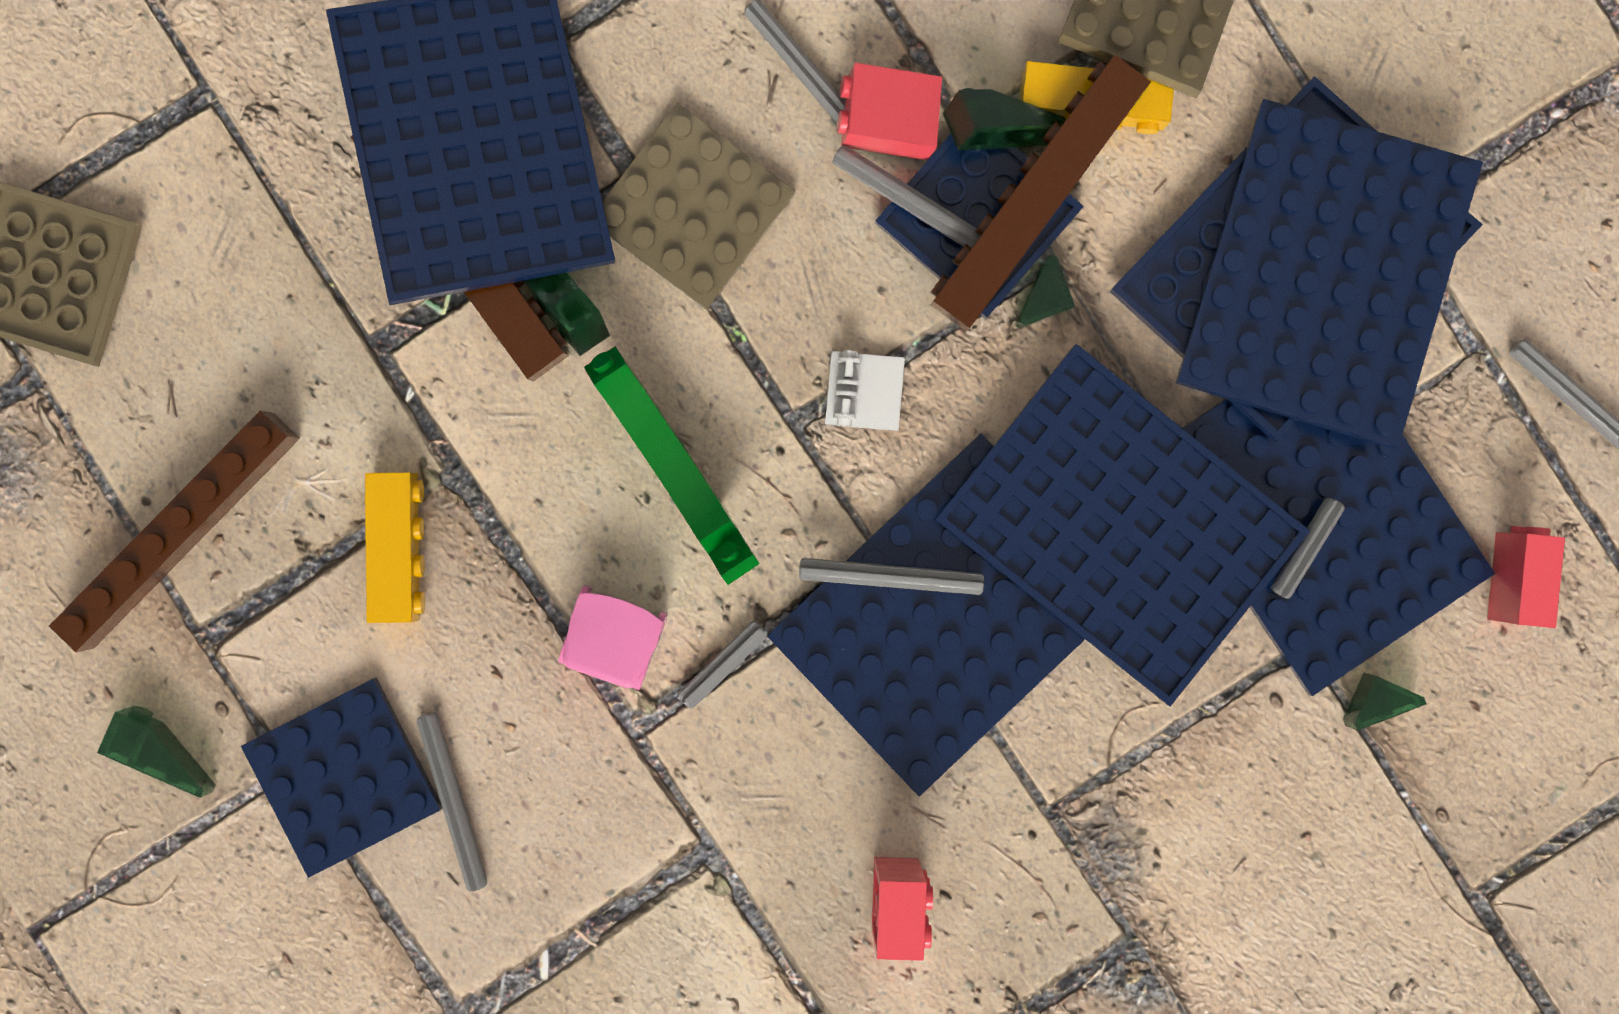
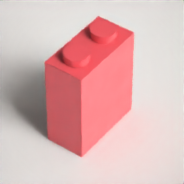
[837,63,942,160]
[1487,526,1565,628]

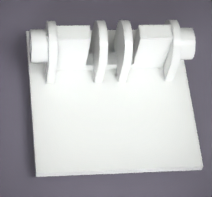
[825,350,905,431]

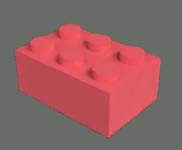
[872,857,933,961]

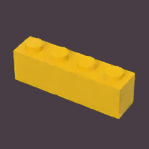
[1017,61,1174,134]
[365,473,425,623]

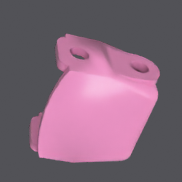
[559,584,668,690]

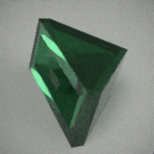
[1015,254,1075,329]
[1343,672,1427,731]

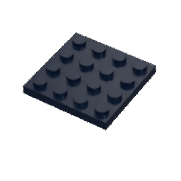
[875,109,1084,319]
[241,677,443,878]

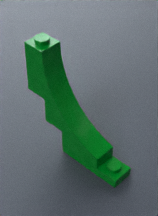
[584,346,760,585]

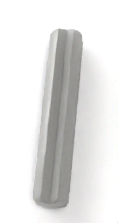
[1271,498,1345,599]
[678,621,768,709]

